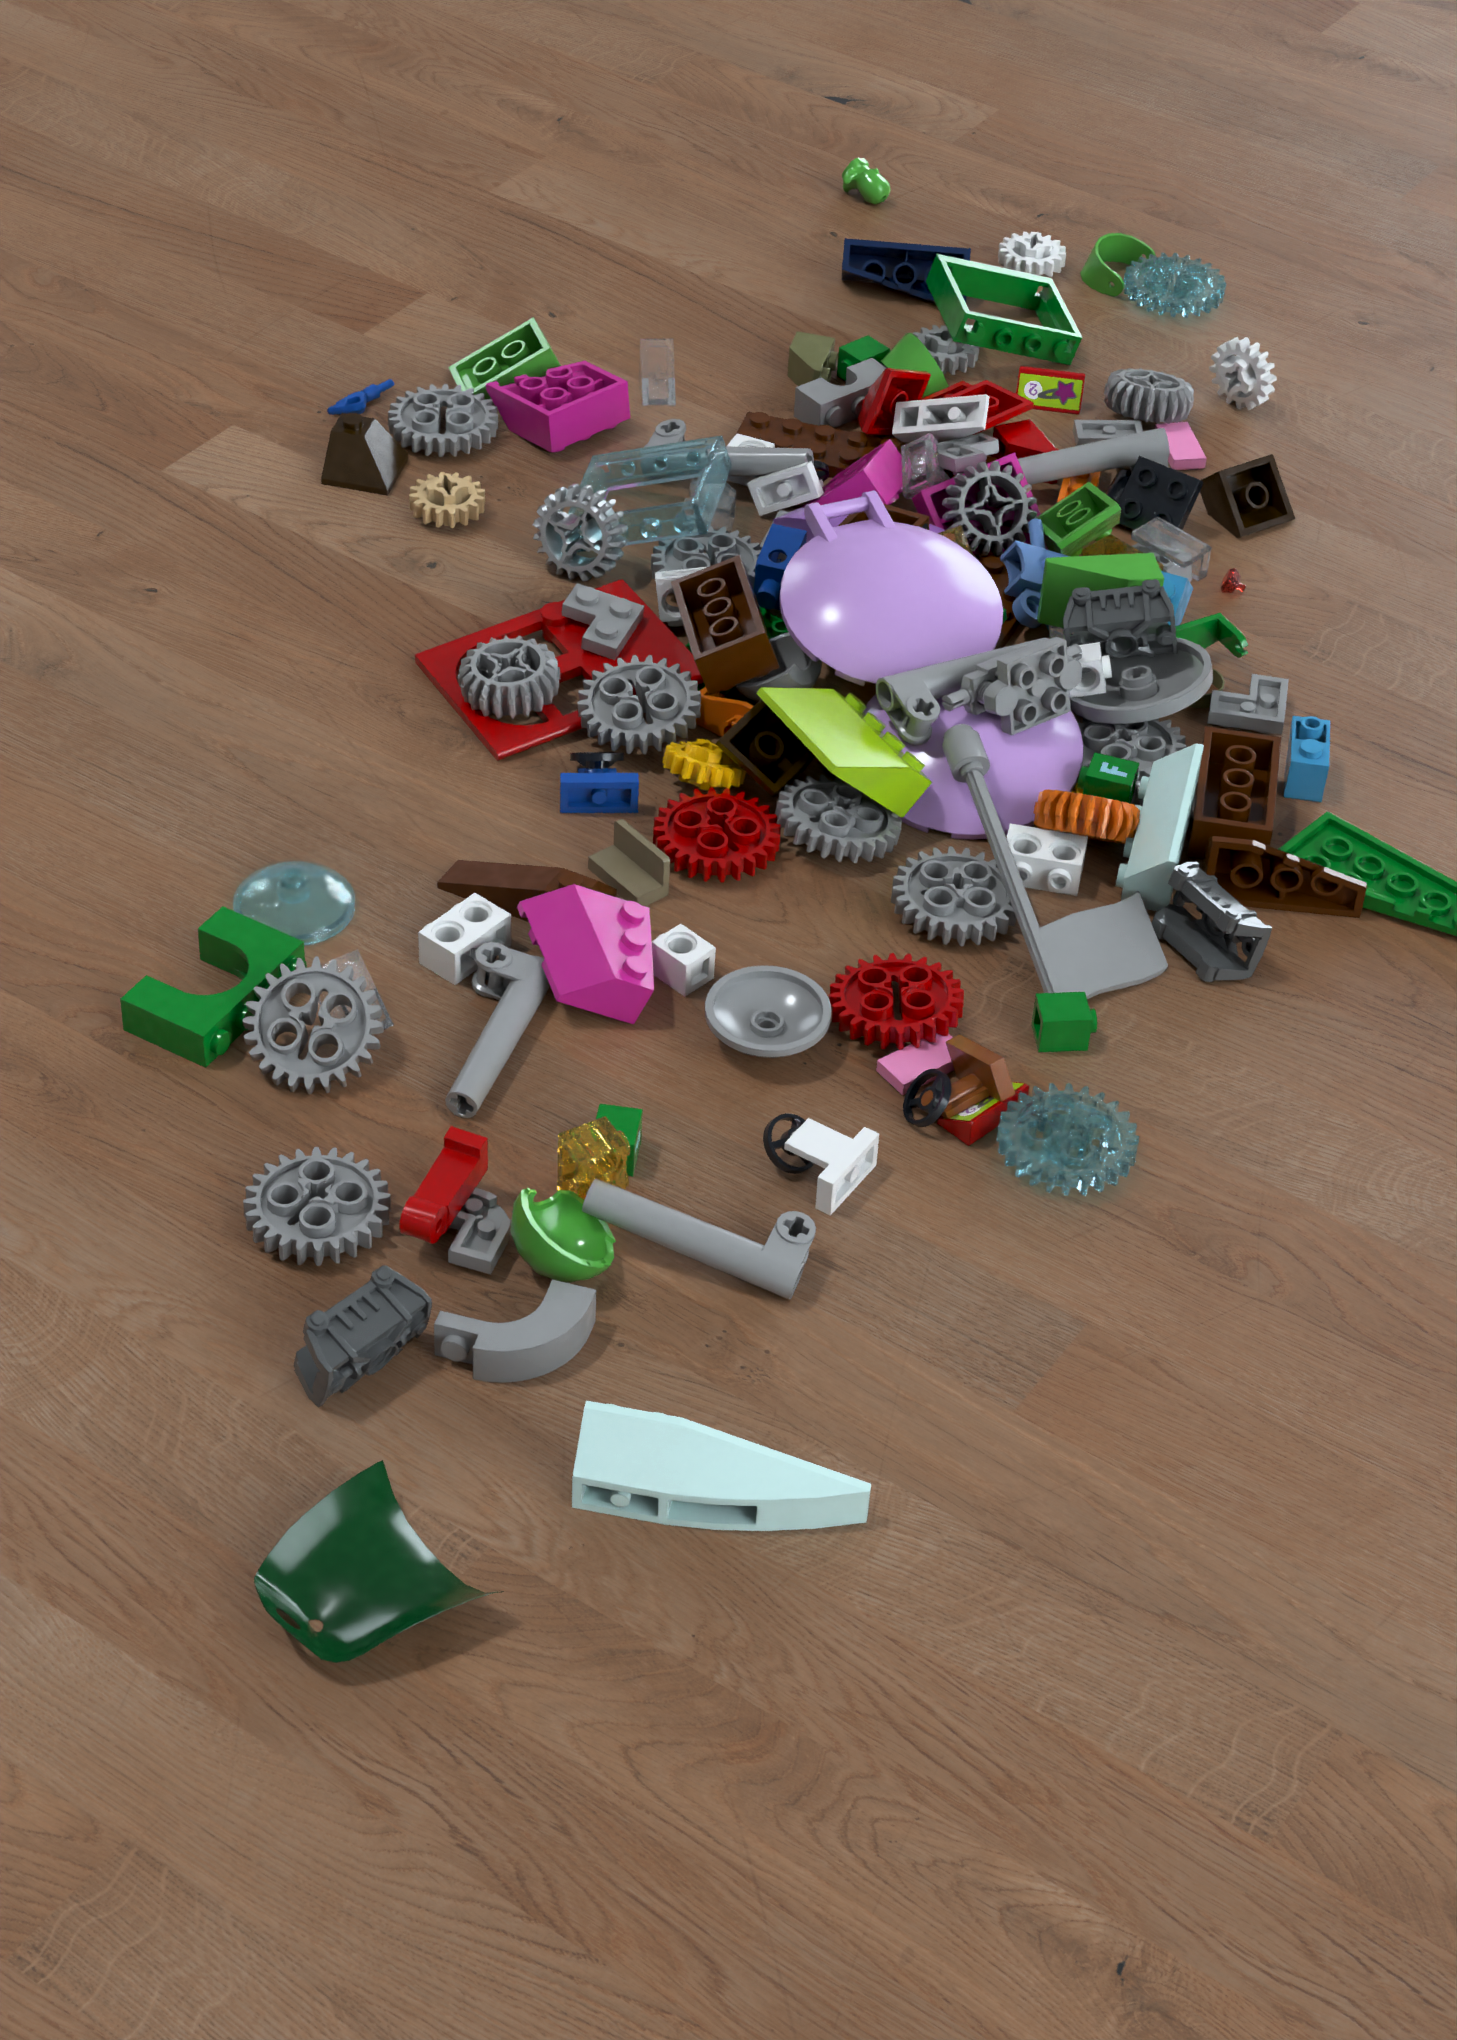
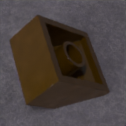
[1200,454,1295,538]
[716,699,815,797]

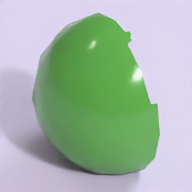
[510,1188,616,1283]

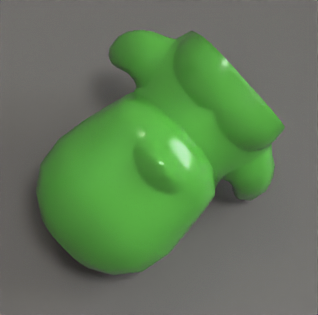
[842,158,891,204]

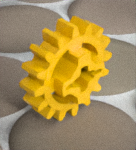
[662,739,746,790]

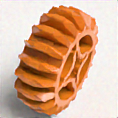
[1033,789,1140,844]

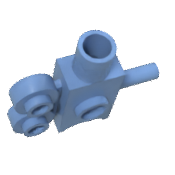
[1000,519,1071,637]

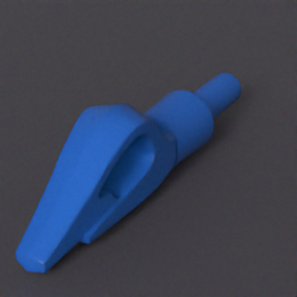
[327,379,394,415]

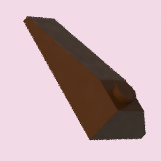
[1201,836,1367,918]
[437,860,617,922]

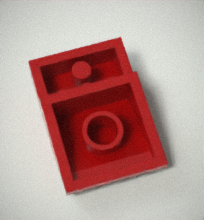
[921,380,1034,435]

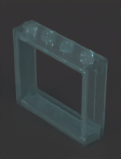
[568,435,732,553]

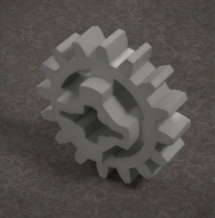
[913,325,979,375]

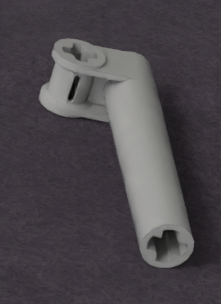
[641,419,814,476]
[1018,428,1170,485]
[876,637,1049,745]
[445,942,550,1118]
[582,1178,816,1300]

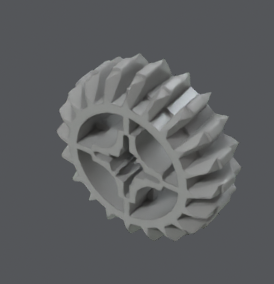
[1104,368,1194,424]
[942,461,1037,557]
[532,484,628,581]
[458,635,561,719]

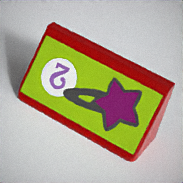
[1016,366,1085,415]
[937,1082,1029,1146]

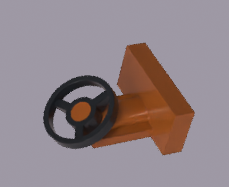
[903,1034,1015,1127]

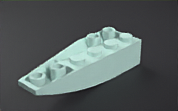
[572,1400,871,1531]

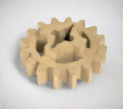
[409,472,485,528]

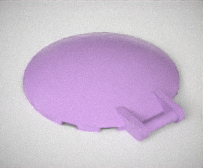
[779,490,1003,686]
[864,694,1083,840]

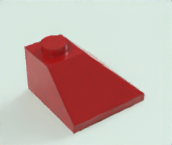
[858,368,931,436]

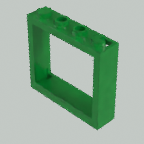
[926,254,1083,365]

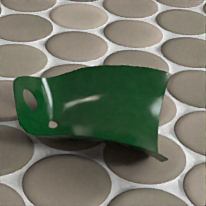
[254,1460,504,1663]

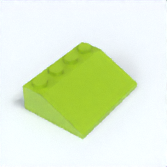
[756,687,932,818]

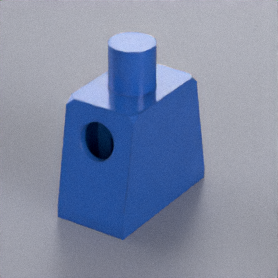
[754,524,807,610]

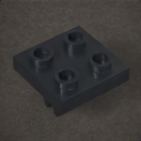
[1118,456,1204,547]

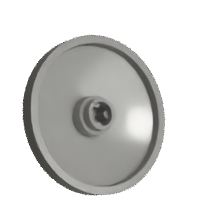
[1070,637,1213,724]

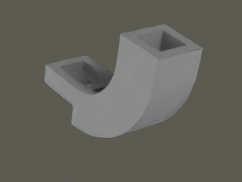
[434,1279,596,1383]

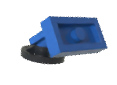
[560,752,639,813]

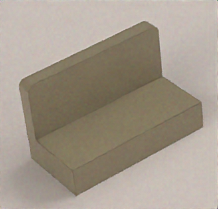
[588,819,670,906]

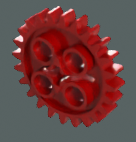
[653,787,781,883]
[829,953,964,1050]

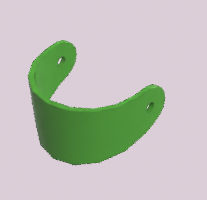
[1080,233,1156,296]
[881,333,949,398]

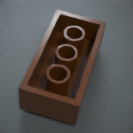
[671,555,780,695]
[1187,726,1282,859]

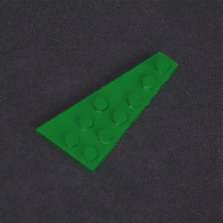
[1278,811,1457,936]

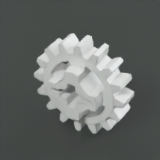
[998,232,1066,277]
[1209,337,1277,410]

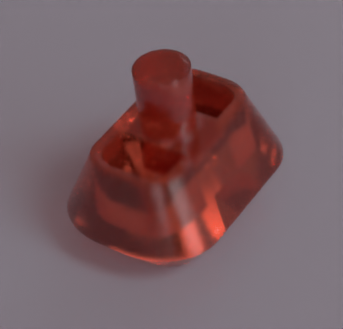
[1221,568,1246,593]

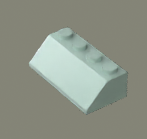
[1116,743,1204,911]

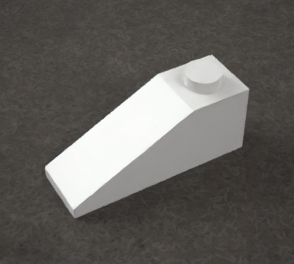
[892,394,989,445]

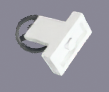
[747,460,829,516]
[763,1113,879,1215]

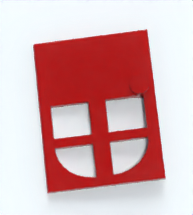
[415,579,704,761]

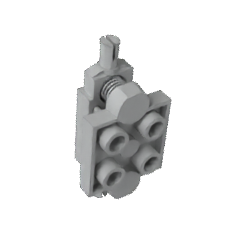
[942,636,1082,735]

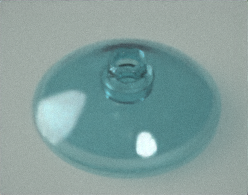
[233,860,355,946]

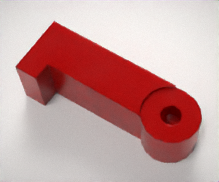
[399,1126,488,1244]

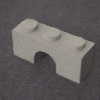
[794,358,887,428]

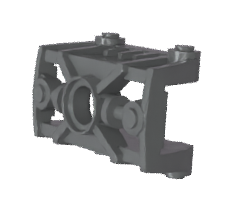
[1063,579,1178,659]
[1152,862,1272,982]
[293,1265,432,1408]

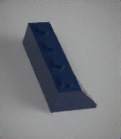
[841,238,971,302]

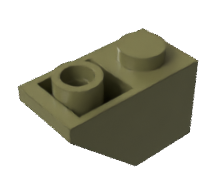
[787,331,839,386]

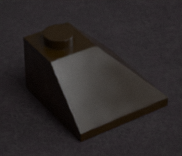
[321,413,408,496]

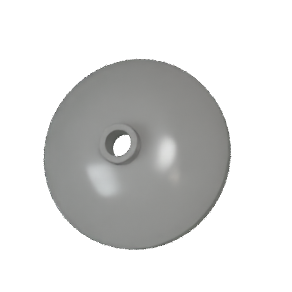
[705,966,831,1058]

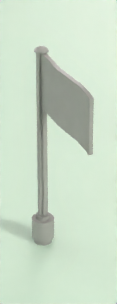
[942,724,1168,999]

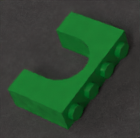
[120,906,307,1068]

